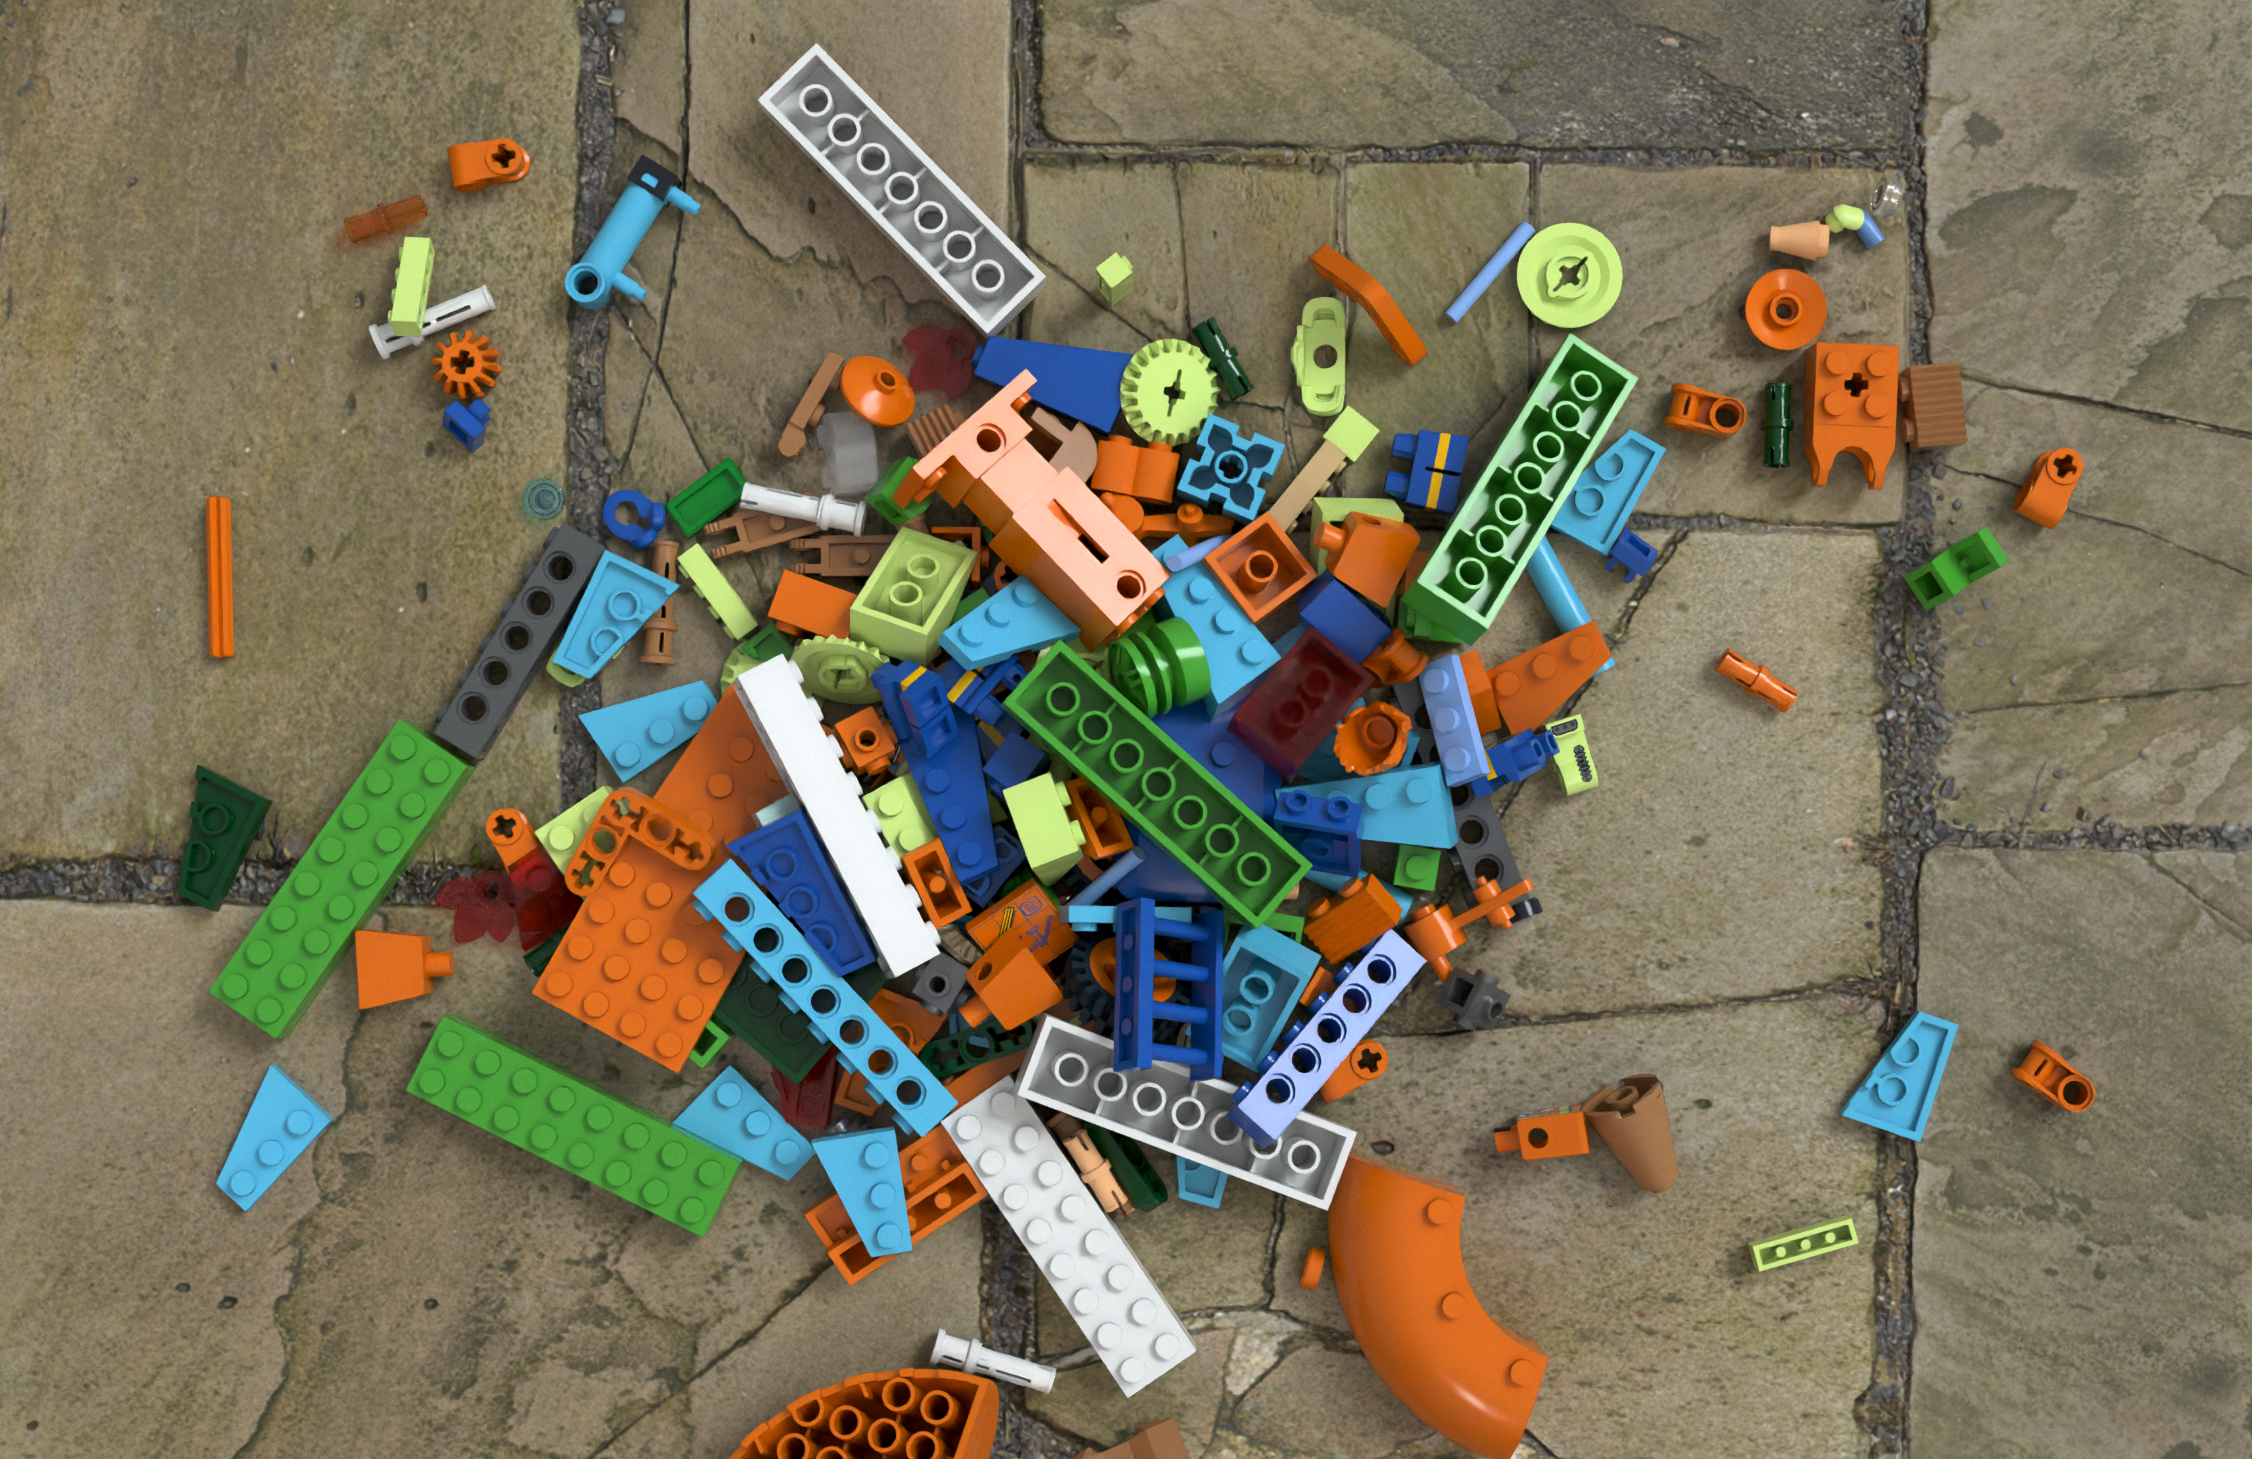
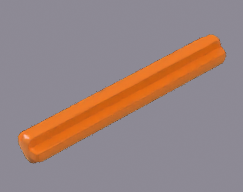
[206,496,234,658]

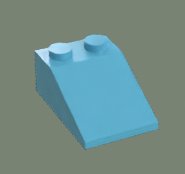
[1185,924,1321,1073]

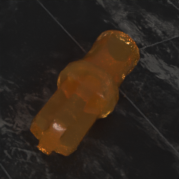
[344,195,428,244]

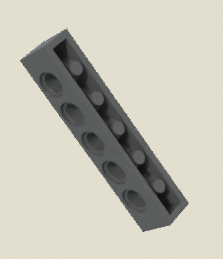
[434,522,612,759]
[1386,676,1529,917]

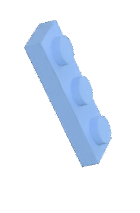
[1418,655,1491,787]

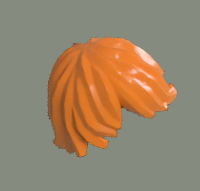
[1333,701,1412,777]

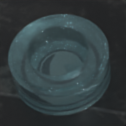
[522,478,566,520]

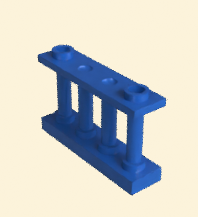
[1113,897,1225,1082]

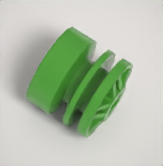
[1108,616,1211,719]

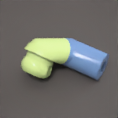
[1825,204,1885,250]

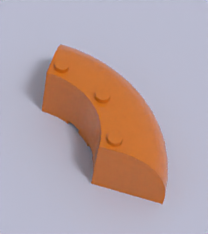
[1327,1152,1548,1459]
[728,1368,999,1459]

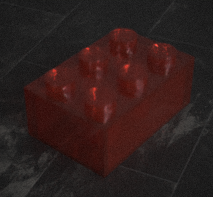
[1226,626,1375,782]

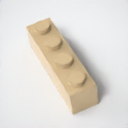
[1269,439,1347,535]

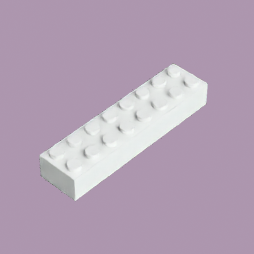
[758,43,1047,340]
[732,653,942,979]
[1012,1012,1357,1211]
[941,1073,1197,1398]

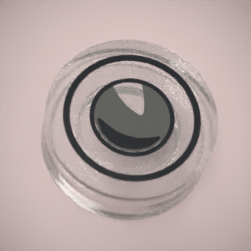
[1870,175,1902,218]

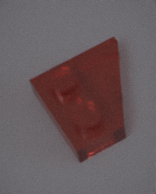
[508,844,584,952]
[771,1045,840,1129]

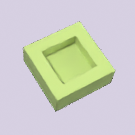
[1322,405,1380,464]

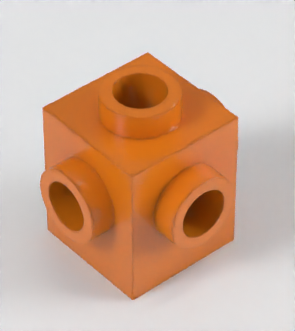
[834,705,898,777]

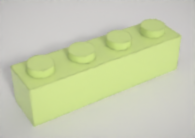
[388,237,435,337]
[1096,253,1133,307]
[677,543,761,642]
[1747,1215,1859,1272]

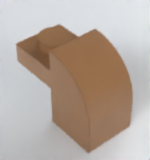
[1026,407,1098,484]

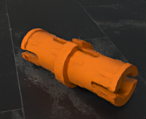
[1714,648,1798,713]

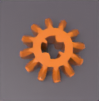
[431,330,502,401]

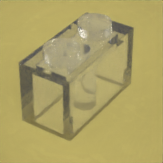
[816,411,881,500]

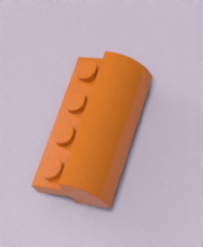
[804,1121,989,1286]

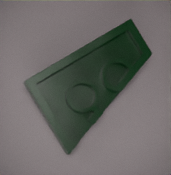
[177,765,273,912]

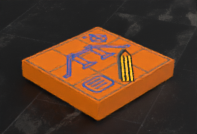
[965,878,1079,967]

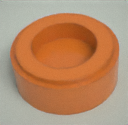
[1299,1247,1326,1291]

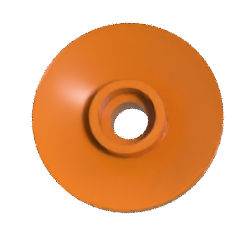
[1745,269,1827,351]
[840,356,915,427]

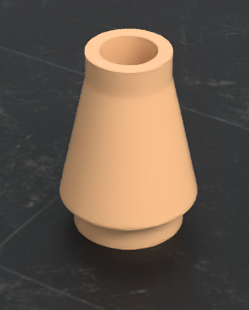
[1769,220,1830,261]

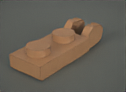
[777,351,845,460]
[703,491,824,560]
[789,535,896,578]

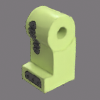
[1540,714,1599,797]

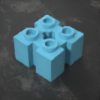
[1177,413,1285,526]

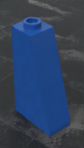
[970,336,1134,437]

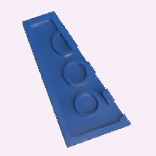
[897,709,1000,887]
[726,807,879,977]

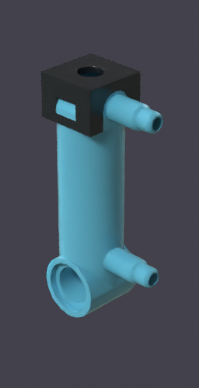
[565,154,701,309]

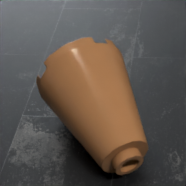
[1583,1073,1679,1194]

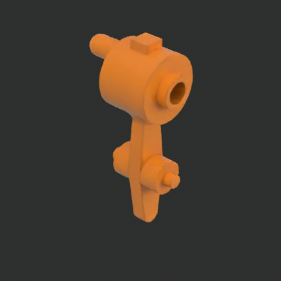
[1099,492,1234,548]
[1403,875,1535,984]

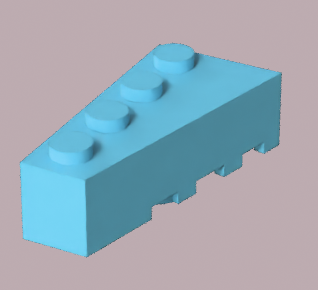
[1151,534,1282,722]
[1275,761,1459,849]

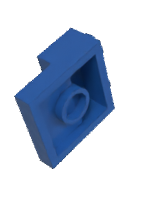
[1273,790,1364,878]

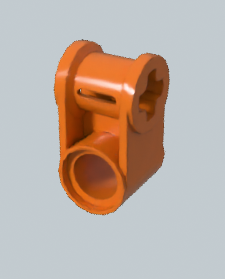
[447,138,531,191]
[1662,383,1746,439]
[2013,448,2084,530]
[1351,628,1429,688]
[486,808,556,888]
[1318,1039,1388,1103]
[2009,1040,2095,1112]

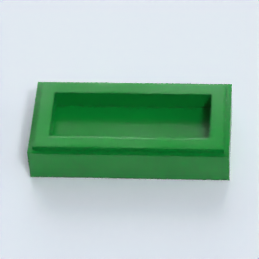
[663,457,748,540]

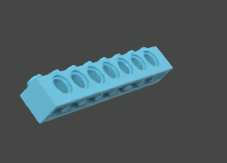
[691,858,959,1138]

